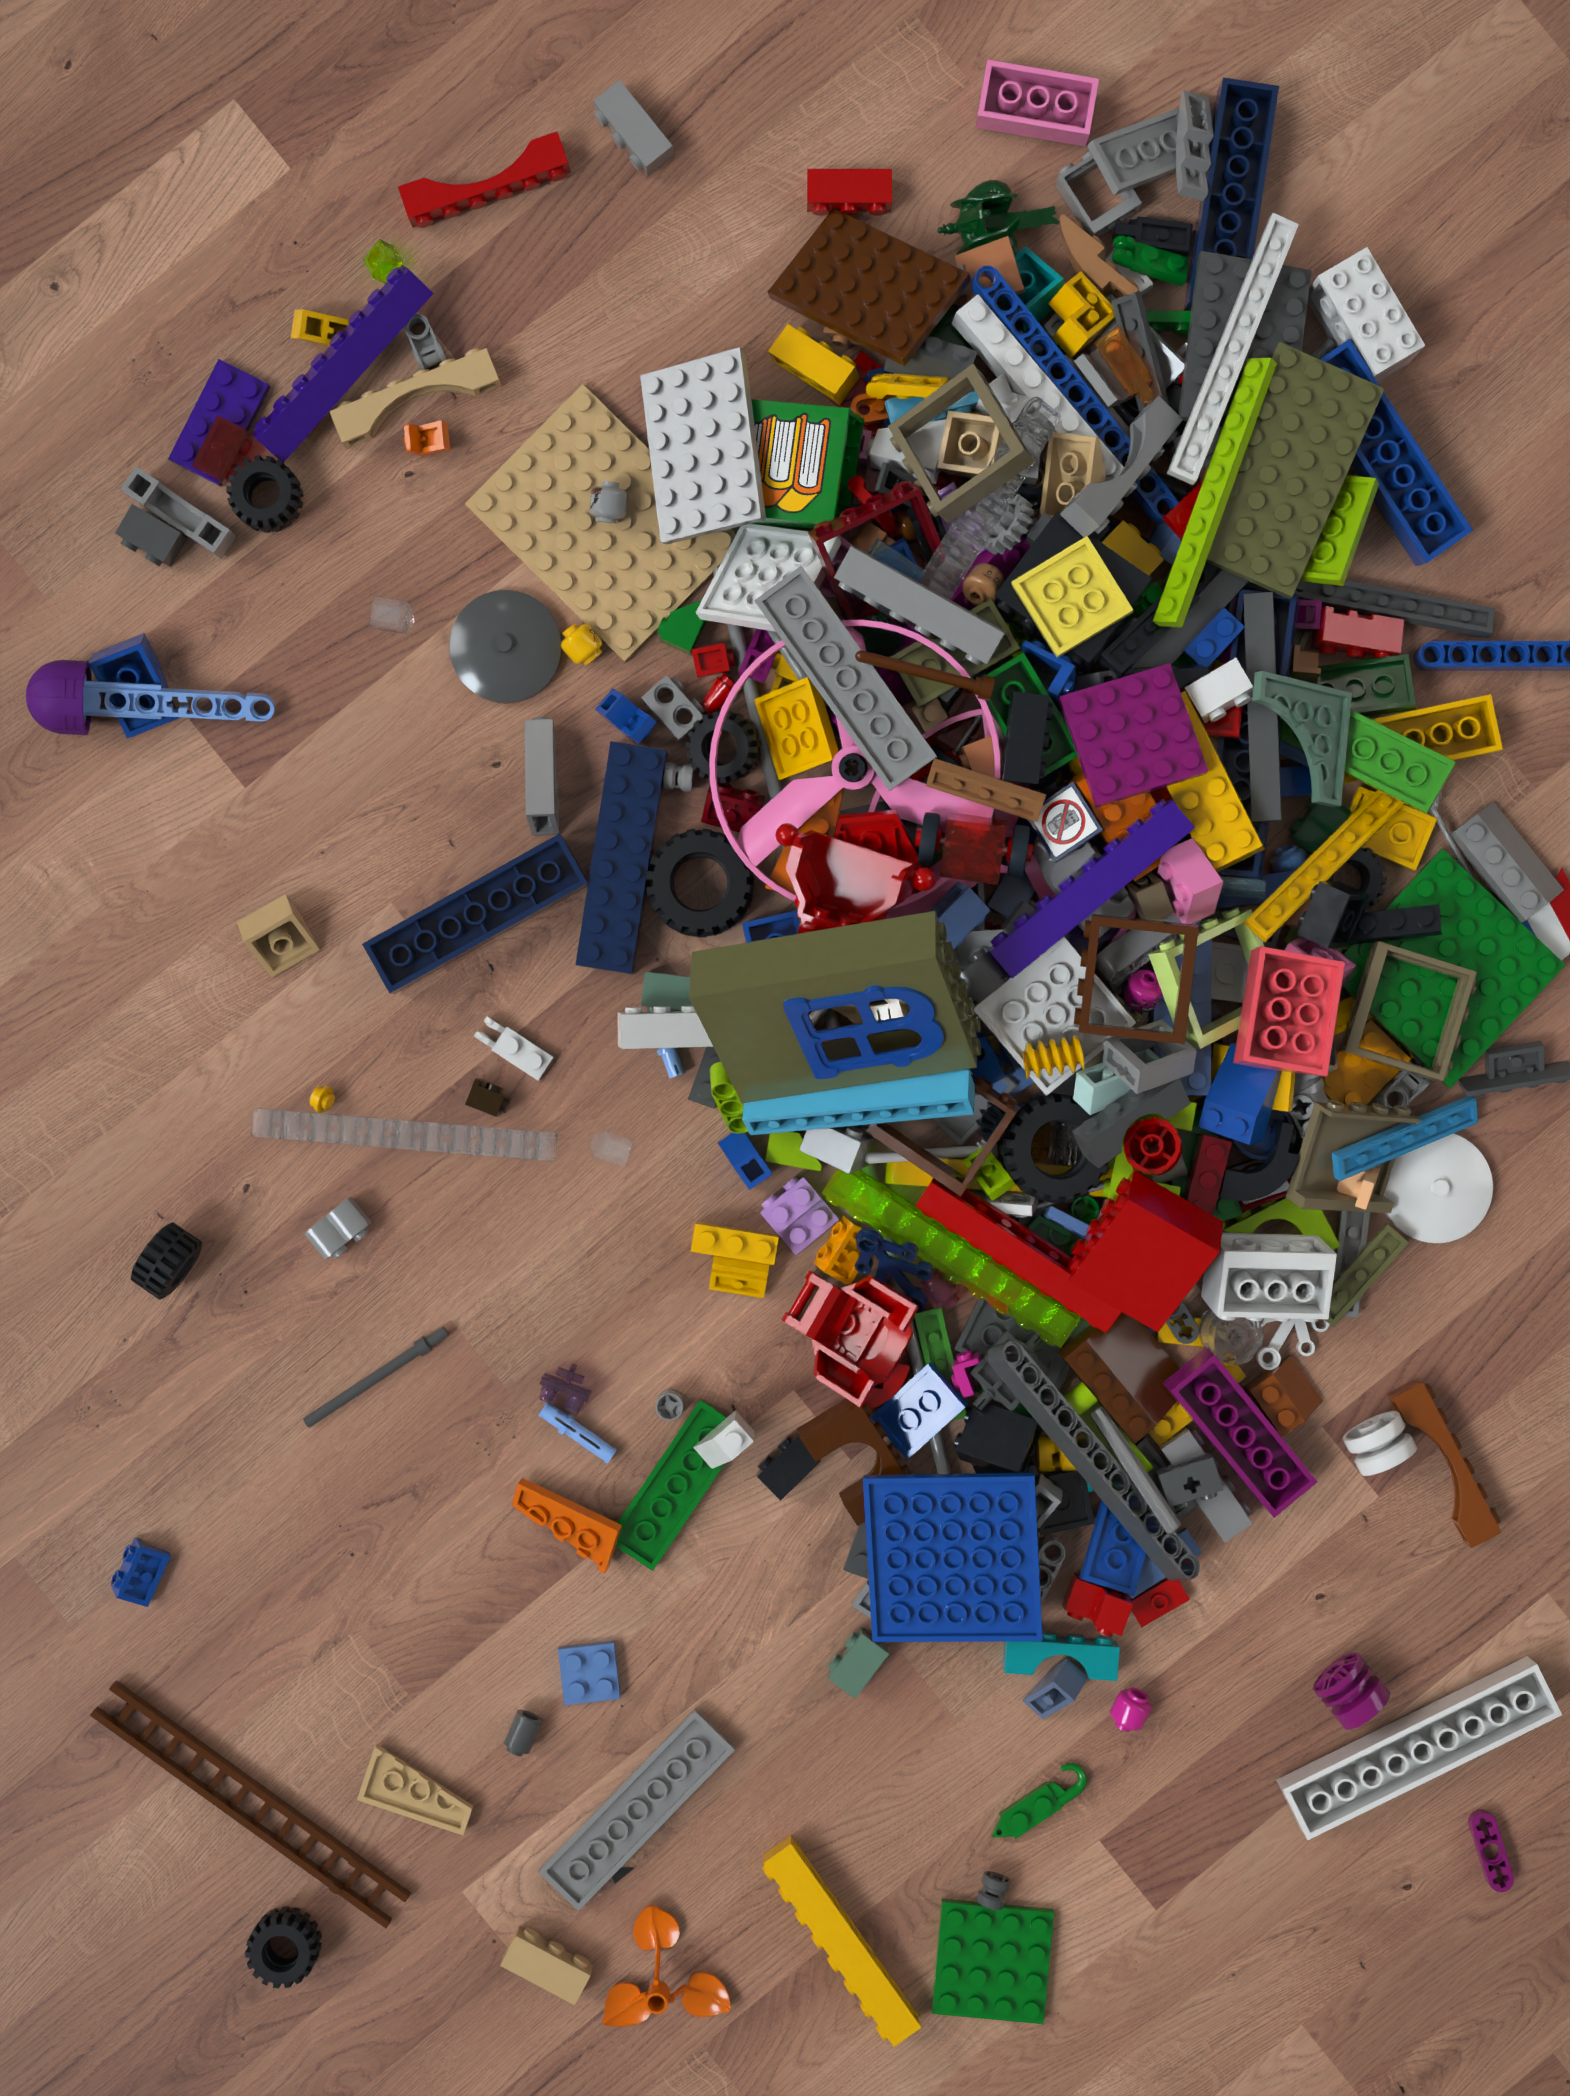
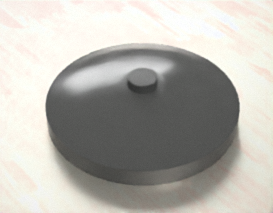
[449,590,562,704]

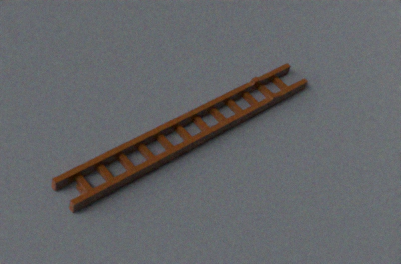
[90,1680,411,1929]

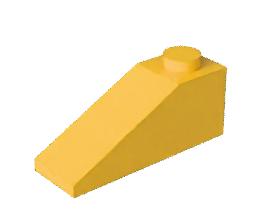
[291,309,381,356]

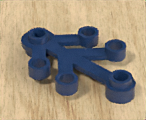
[855,1228,934,1313]

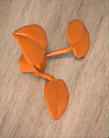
[603,1905,731,2027]

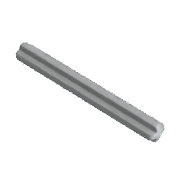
[1090,1407,1181,1533]

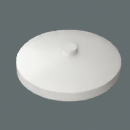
[1384,1134,1493,1243]

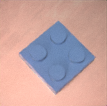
[558,1641,621,1705]

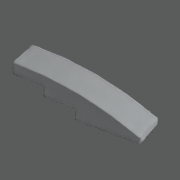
[1176,90,1214,201]

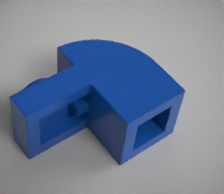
[595,688,656,744]

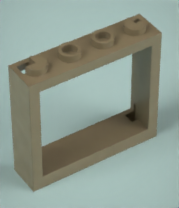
[888,364,1035,523]
[1339,941,1477,1081]

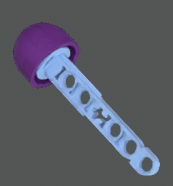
[26,660,275,735]

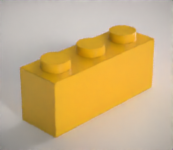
[768,324,859,405]
[691,1221,779,1265]

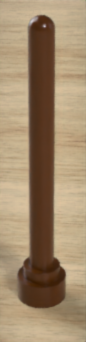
[855,650,995,701]

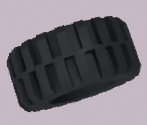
[646,828,754,938]
[999,1093,1110,1204]

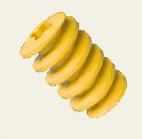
[1022,1036,1085,1079]

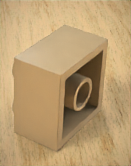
[937,410,1008,478]

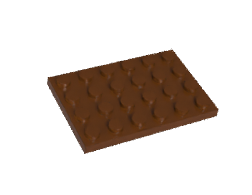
[768,208,971,366]

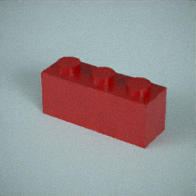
[807,169,892,216]

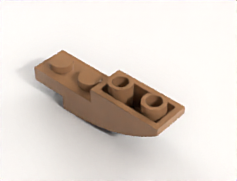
[1059,214,1139,299]

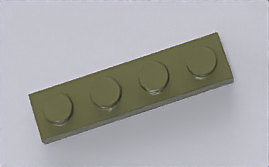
[1324,1223,1409,1327]

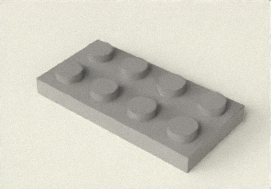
[1087,108,1179,196]

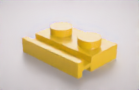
[709,1255,770,1298]

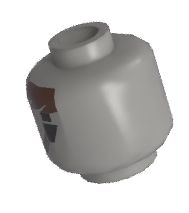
[589,481,628,524]

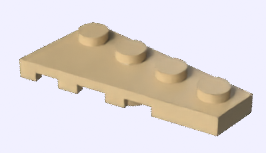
[357,1744,473,1835]

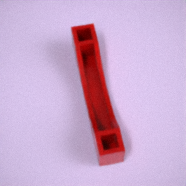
[398,131,571,228]

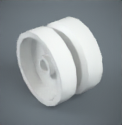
[1342,1411,1417,1476]

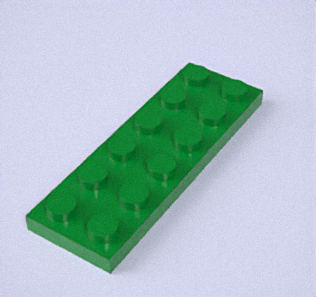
[616,1398,728,1571]

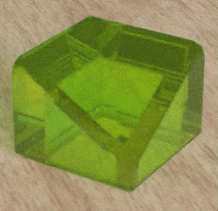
[363,239,404,283]

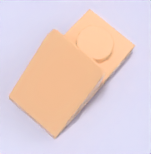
[1337,1167,1380,1210]

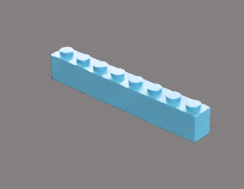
[742,1069,975,1135]

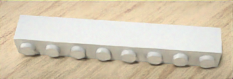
[952,295,1124,481]

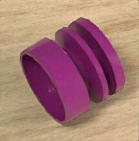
[1313,1653,1390,1730]

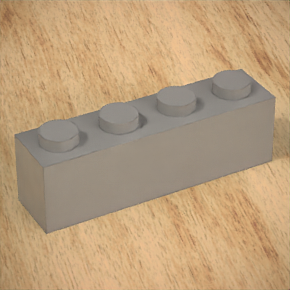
[1157,1427,1253,1543]

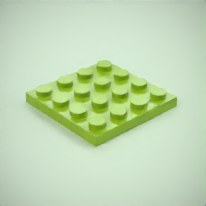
[1300,475,1379,586]

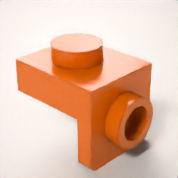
[404,420,450,457]

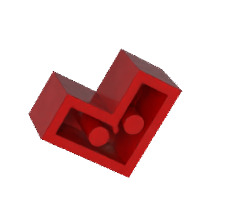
[1062,1573,1133,1637]

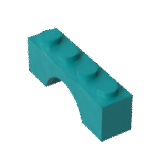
[1002,1631,1120,1681]

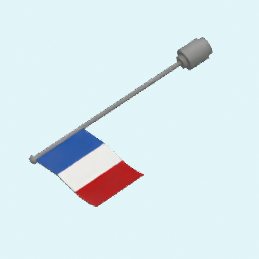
[1430,792,1570,961]

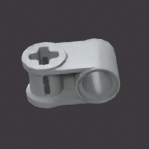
[404,313,447,370]
[1376,1061,1431,1108]

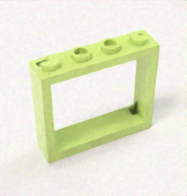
[1148,907,1264,1049]

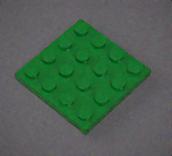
[931,1899,1054,2024]

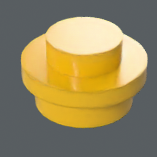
[310,1086,335,1113]

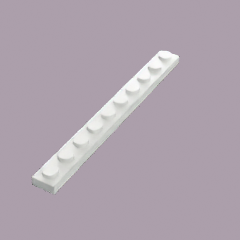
[1167,213,1299,485]

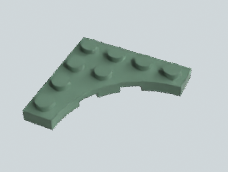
[1252,671,1352,807]

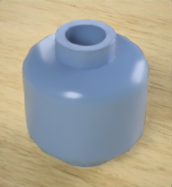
[1270,844,1307,873]

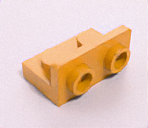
[814,1216,863,1285]

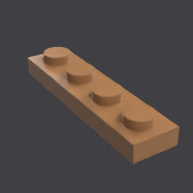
[926,758,1046,822]

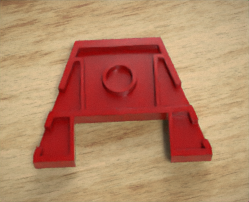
[834,810,933,894]

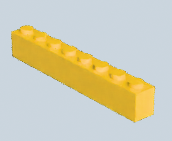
[762,1835,921,2047]

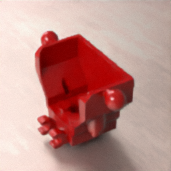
[775,823,936,934]

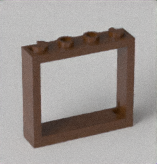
[1074,914,1199,1044]
[866,1069,1021,1196]

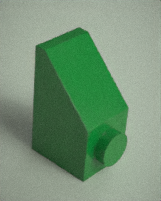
[657,600,707,655]

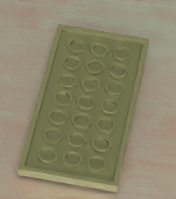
[1206,342,1385,599]

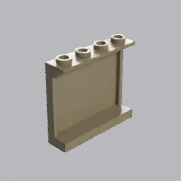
[1286,1100,1421,1213]

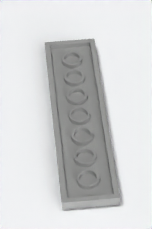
[754,566,937,791]
[538,1708,735,1911]

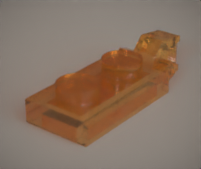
[1094,326,1155,406]

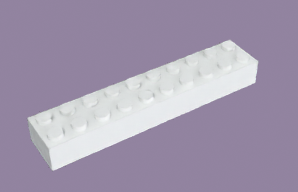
[1276,1656,1562,1840]

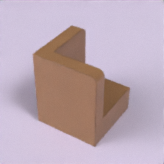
[1289,644,1321,683]

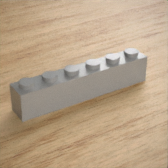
[834,546,1006,666]

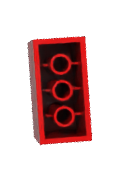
[1068,1170,1224,1332]

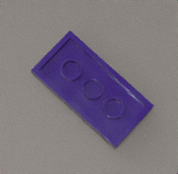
[168,359,271,487]

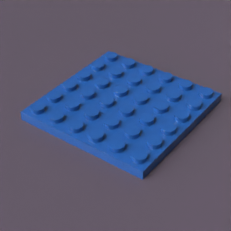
[863,1473,1043,1642]

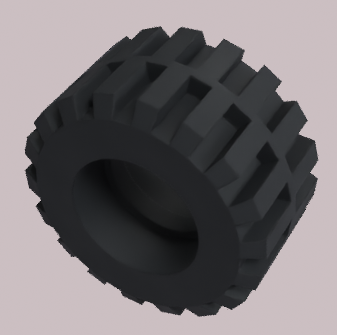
[226,455,304,533]
[685,711,762,783]
[1328,847,1387,912]
[131,1222,202,1300]
[245,1906,322,1989]

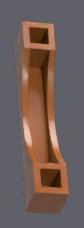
[1387,1379,1502,1548]

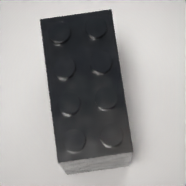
[994,511,1152,674]

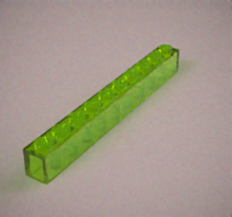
[822,1168,1081,1348]

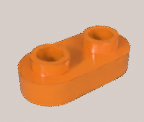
[850,393,896,425]

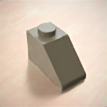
[1125,871,1174,921]

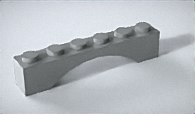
[1060,395,1183,537]

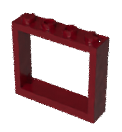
[808,481,955,629]

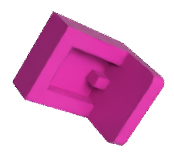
[951,1350,982,1398]

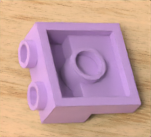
[760,1176,839,1255]

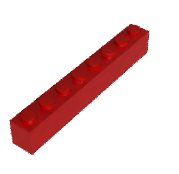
[915,1178,1121,1333]

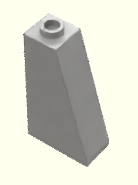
[524,717,560,836]

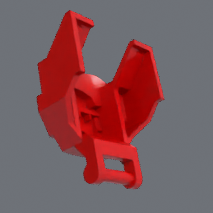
[781,1271,919,1408]

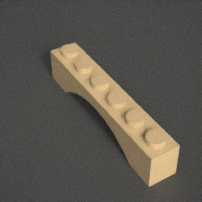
[329,348,502,449]

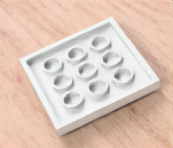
[696,524,842,632]
[974,936,1136,1096]

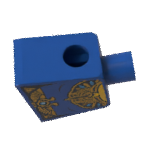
[970,1030,1016,1084]

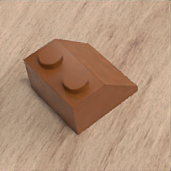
[1244,1355,1322,1437]

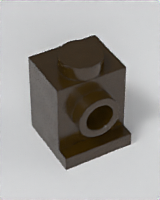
[465,1078,512,1117]

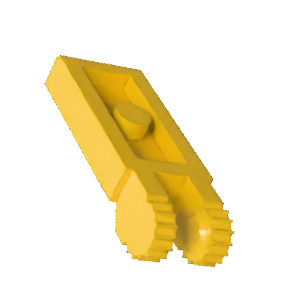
[865,373,949,399]

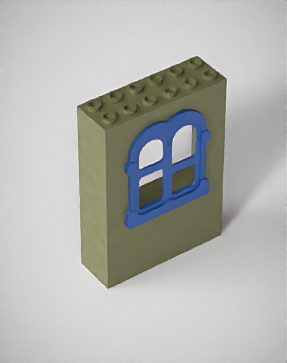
[689,911,981,1103]

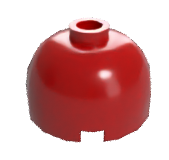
[1123,1117,1182,1176]

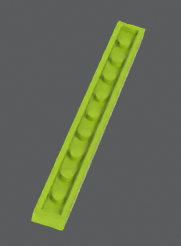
[1153,358,1277,628]

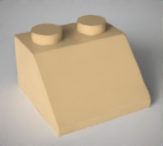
[237,894,320,978]

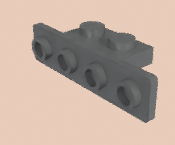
[1459,1041,1570,1097]

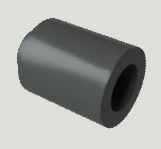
[504,1710,543,1756]

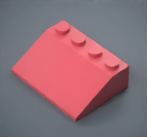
[1233,946,1345,1077]

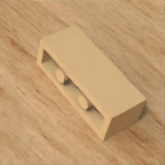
[500,1926,593,2005]

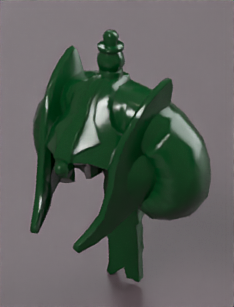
[937,180,1059,255]

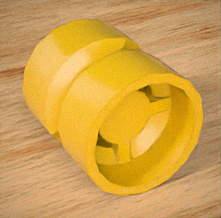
[1036,1435,1077,1472]

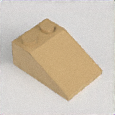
[1039,432,1106,518]

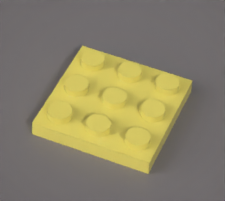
[1011,536,1133,658]

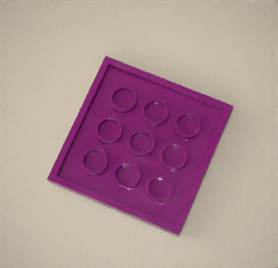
[1058,663,1208,808]

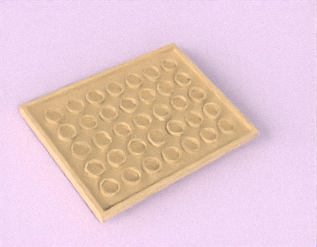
[465,384,736,663]

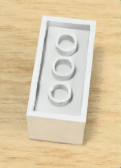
[1308,247,1425,382]
[1201,1233,1337,1322]

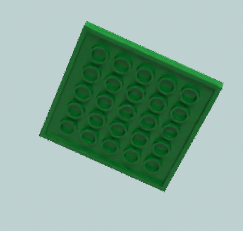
[1342,849,1565,1088]

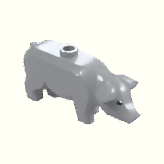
[1033,836,1135,938]

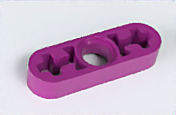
[1468,1809,1514,1892]

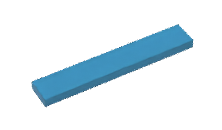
[1331,1096,1478,1181]

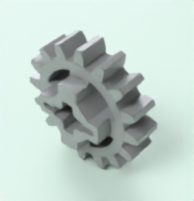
[979,494,1034,555]

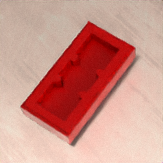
[1130,1578,1190,1628]

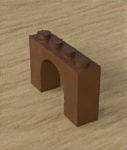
[797,1399,912,1526]

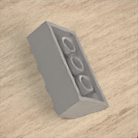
[1450,802,1564,923]

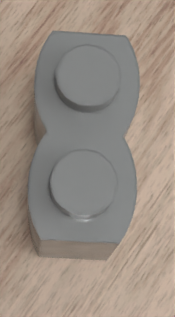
[304,1197,372,1260]

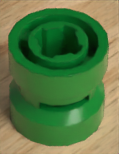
[1068,1196,1099,1224]

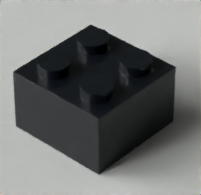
[1297,881,1370,948]

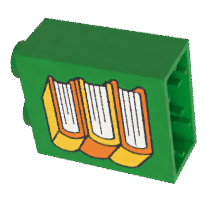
[751,399,864,533]

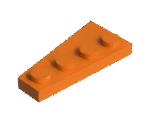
[512,1478,622,1574]

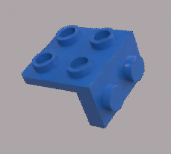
[1022,641,1078,712]

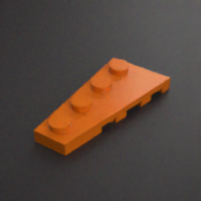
[765,787,845,894]

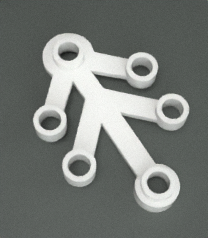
[1248,1318,1329,1370]

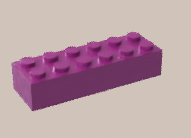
[1163,1347,1318,1518]

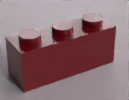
[1182,1134,1232,1215]

